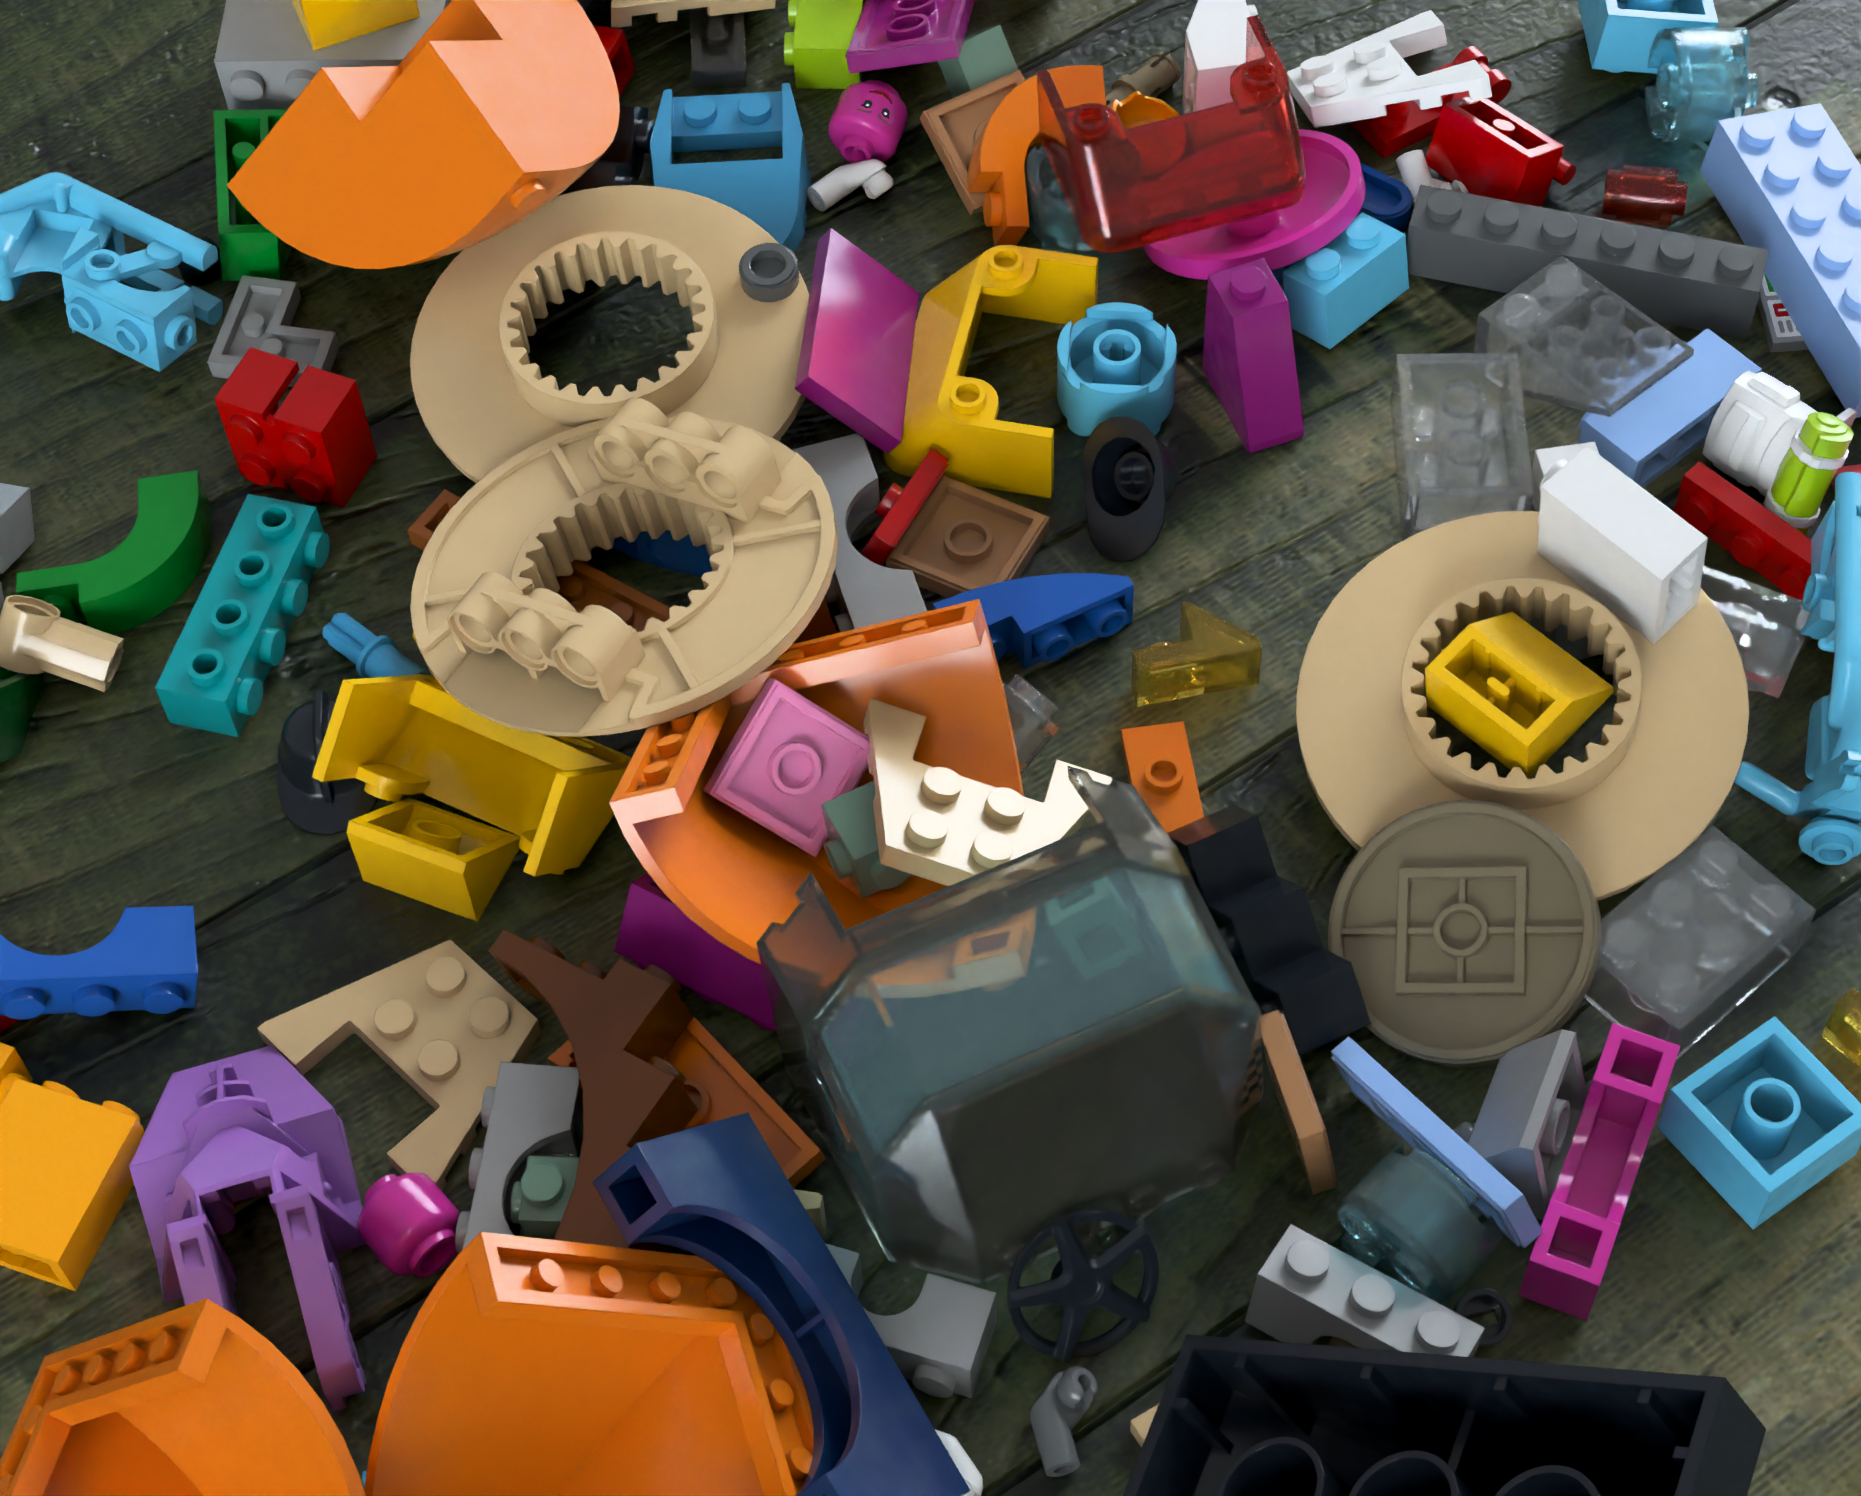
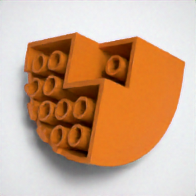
[227,0,620,269]

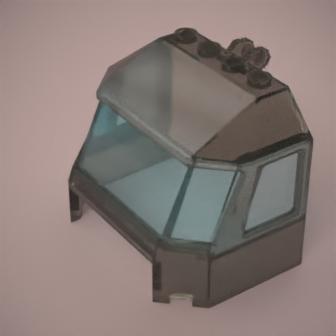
[756,765,1264,1285]

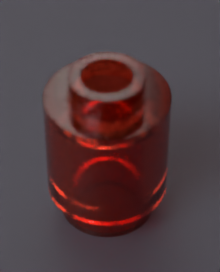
[1602,164,1688,227]

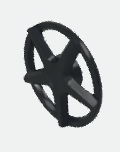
[1007,1209,1159,1363]

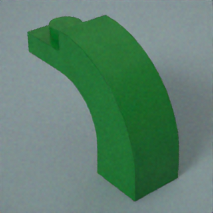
[16,470,212,635]

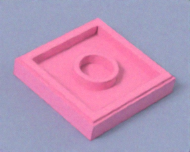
[703,677,870,857]

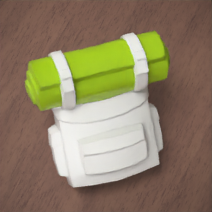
[1702,370,1858,536]

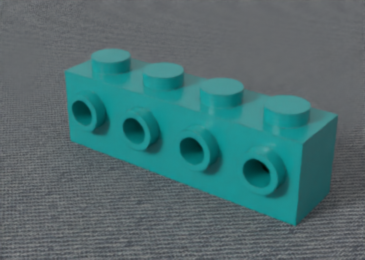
[155,494,330,737]

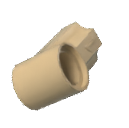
[0,595,124,692]

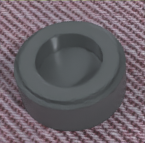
[739,243,799,302]

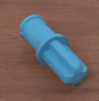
[322,613,431,678]

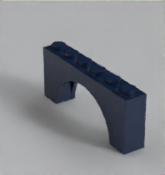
[593,1112,971,1496]

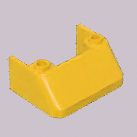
[883,245,1098,498]
[312,674,631,877]

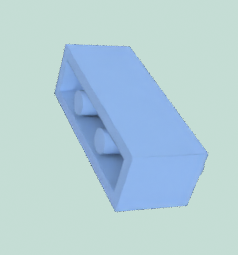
[1578,328,1762,488]

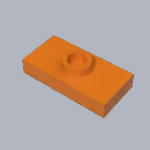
[1120,721,1204,848]

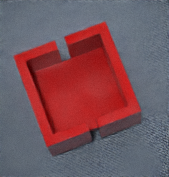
[214,347,377,508]

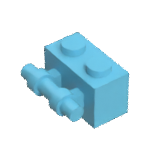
[1271,212,1409,349]

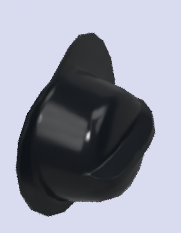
[1082,417,1177,562]
[278,690,378,835]

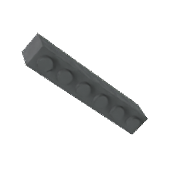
[1406,185,1768,339]

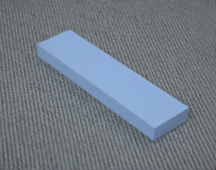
[1331,1036,1543,1248]

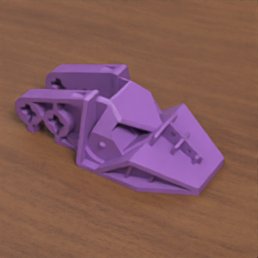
[129,1045,366,1412]

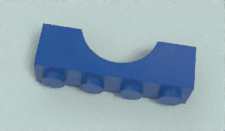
[0,906,198,1020]

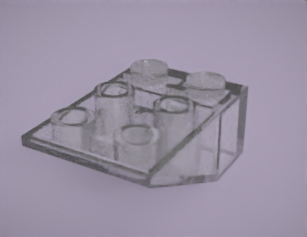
[1473,255,1694,417]

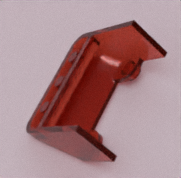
[1037,15,1306,253]

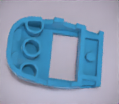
[650,83,811,253]

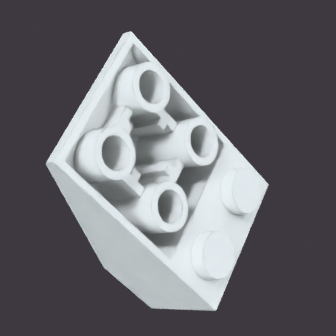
[1182,0,1272,151]

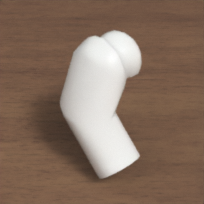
[1396,150,1468,207]
[807,159,894,212]

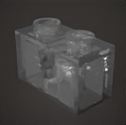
[1700,566,1811,698]

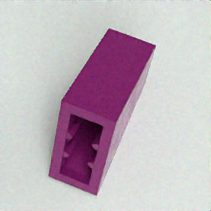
[1202,258,1304,454]

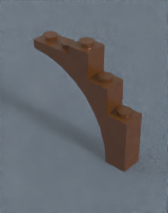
[488,930,698,1253]

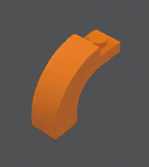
[967,65,1108,246]

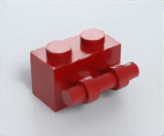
[1425,96,1576,207]

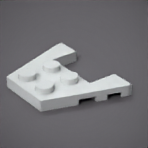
[1286,10,1492,128]

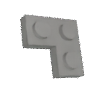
[207,275,339,387]

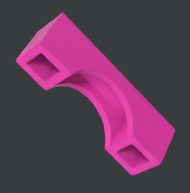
[1518,1023,1680,1321]

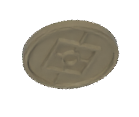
[1328,800,1601,1068]

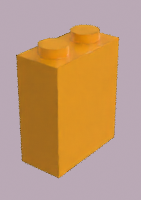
[0,1078,145,1291]

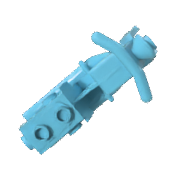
[0,172,223,372]
[1735,472,1861,865]

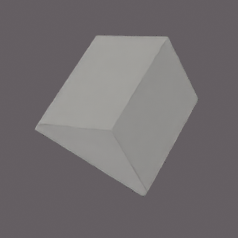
[1468,1029,1587,1220]

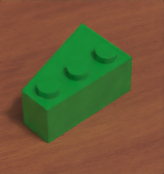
[213,109,293,281]

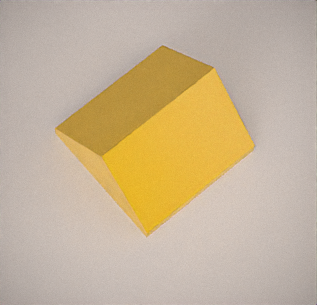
[346,798,521,922]

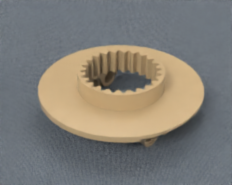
[410,185,809,483]
[410,397,838,737]
[1296,511,1749,901]

